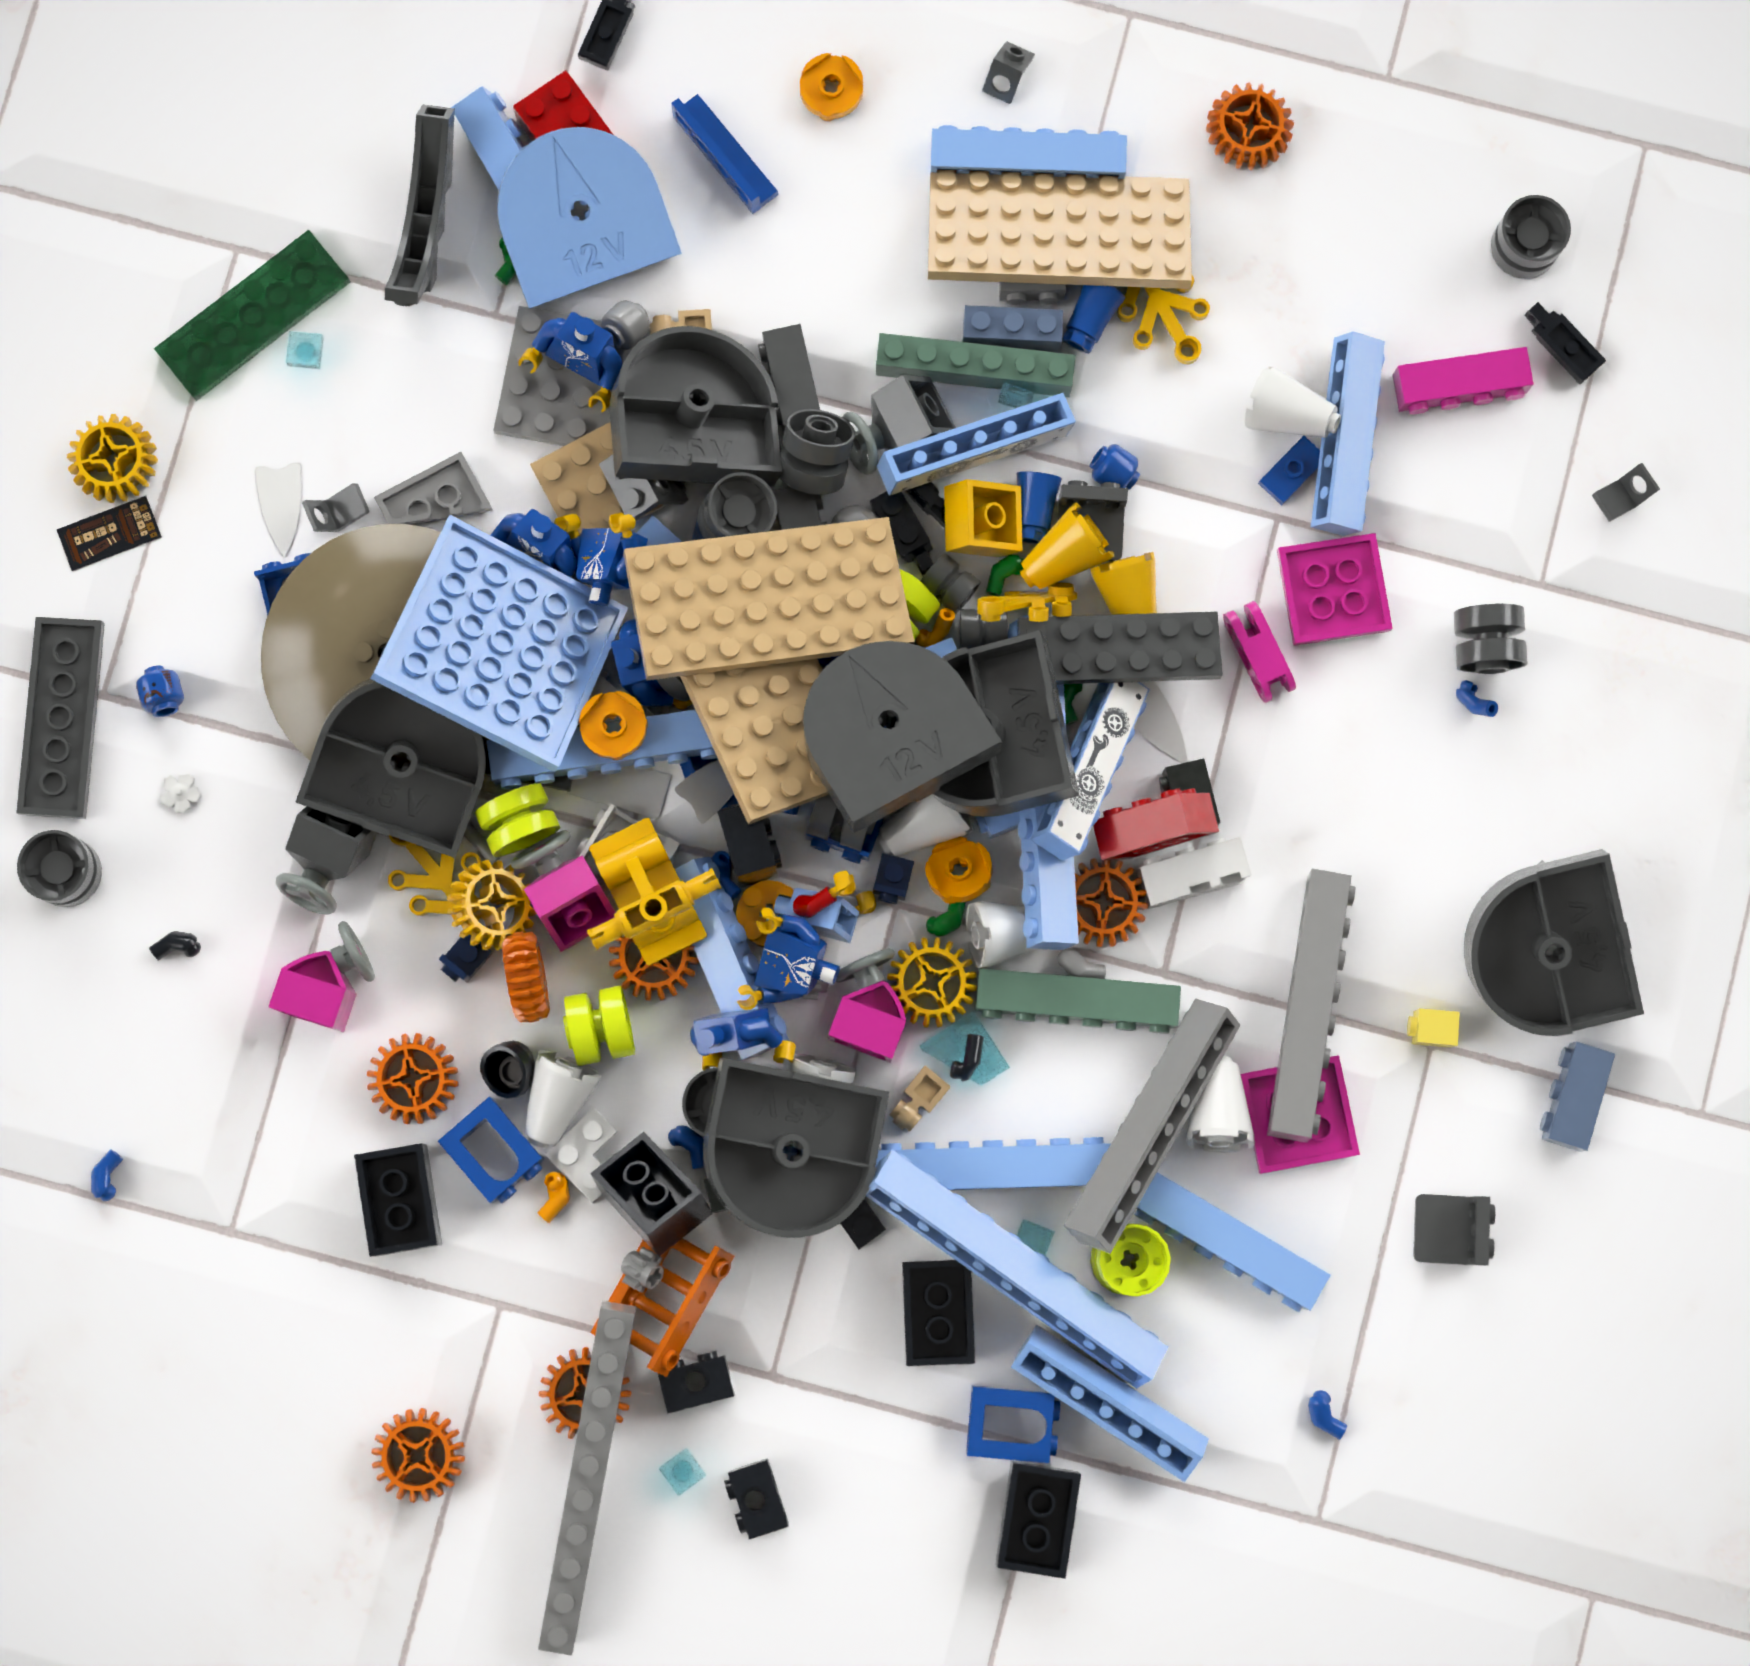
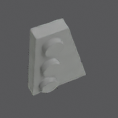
[374,451,493,525]

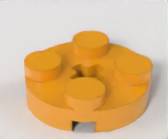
[800,53,863,121]
[579,691,648,760]
[925,837,993,904]
[736,880,794,947]

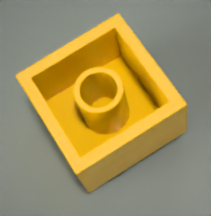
[944,479,1022,558]

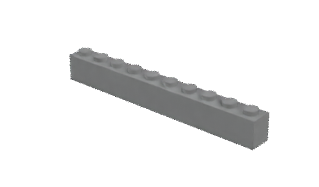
[538,1300,636,1656]

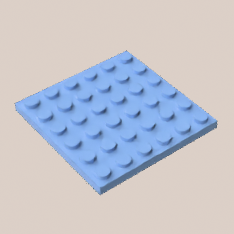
[370,515,628,772]

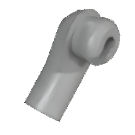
[1057,948,1106,979]

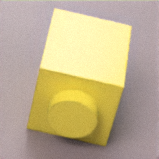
[1407,1008,1460,1048]

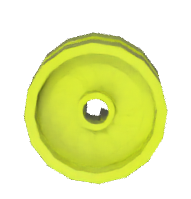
[474,783,561,857]

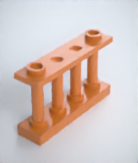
[590,1238,735,1377]

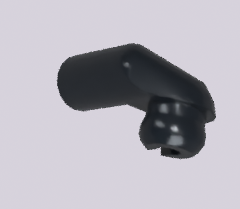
[950,1034,984,1082]

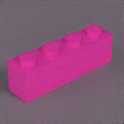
[1392,347,1534,415]

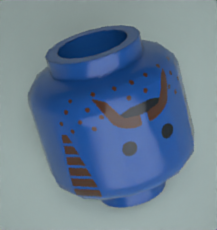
[136,665,184,717]

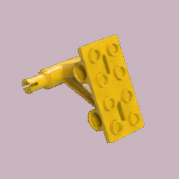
[587,818,722,966]

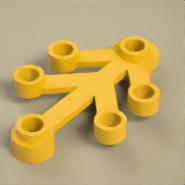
[1117,275,1210,364]
[977,582,1077,622]
[388,835,483,921]

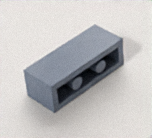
[962,305,1063,353]
[1540,1041,1615,1152]

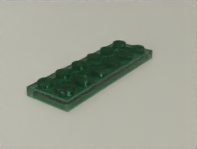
[154,230,351,401]

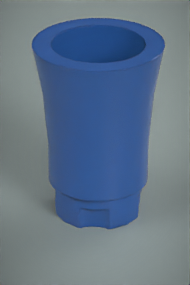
[1062,285,1126,354]
[1016,471,1062,544]

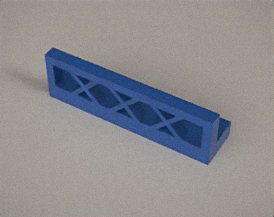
[671,94,778,214]

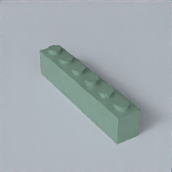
[876,333,1076,397]
[975,968,1181,1034]

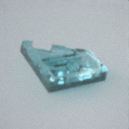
[919,1011,1010,1086]

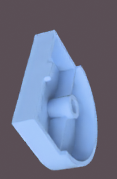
[497,127,682,309]

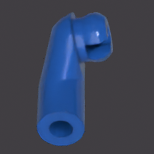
[1456,680,1498,717]
[1308,1390,1347,1440]

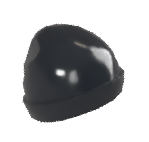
[480,1040,535,1099]

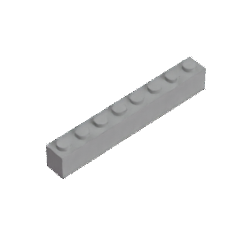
[1267,868,1356,1143]
[1064,998,1241,1254]

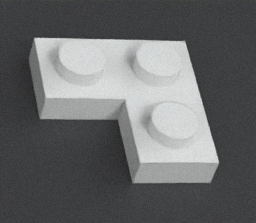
[545,1107,618,1203]

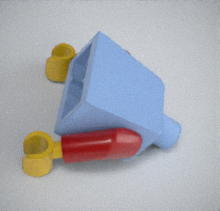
[774,871,876,943]

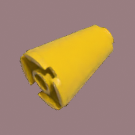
[1020,503,1114,589]
[1090,552,1157,615]

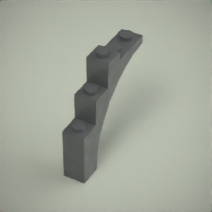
[384,104,455,306]

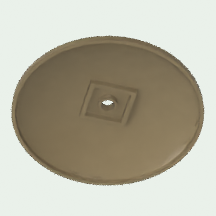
[261,524,490,765]

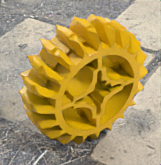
[67,414,158,503]
[447,860,537,951]
[887,937,977,1028]

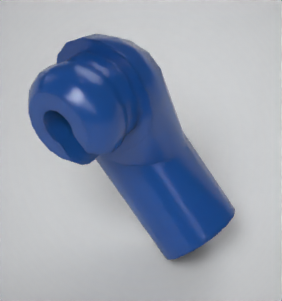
[711,850,742,901]
[668,1125,704,1169]
[91,1149,124,1202]

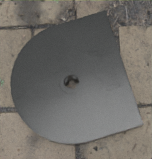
[610,326,782,487]
[932,630,1080,817]
[803,641,1002,834]
[295,679,486,858]
[1464,849,1644,1036]
[703,1058,890,1238]

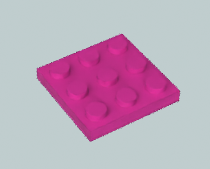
[1277,533,1393,646]
[1241,1055,1360,1174]

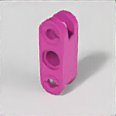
[1223,601,1296,703]

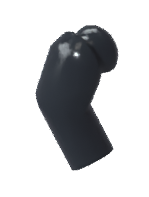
[149,931,201,961]

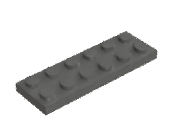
[1017,611,1223,684]
[16,617,105,819]

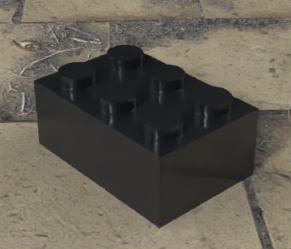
[717,805,782,889]
[590,1132,713,1256]
[354,1143,443,1257]
[902,1260,975,1366]
[995,1460,1081,1579]

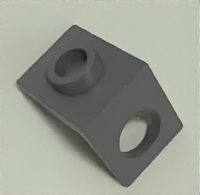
[982,41,1035,104]
[1592,463,1660,522]
[302,483,370,532]

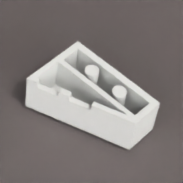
[1137,836,1252,909]

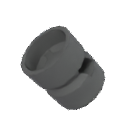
[921,553,981,614]
[959,609,1008,649]

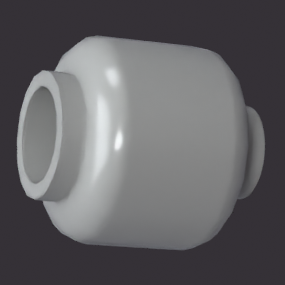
[601,300,650,350]

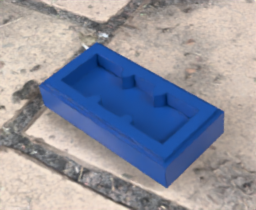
[1258,436,1320,506]

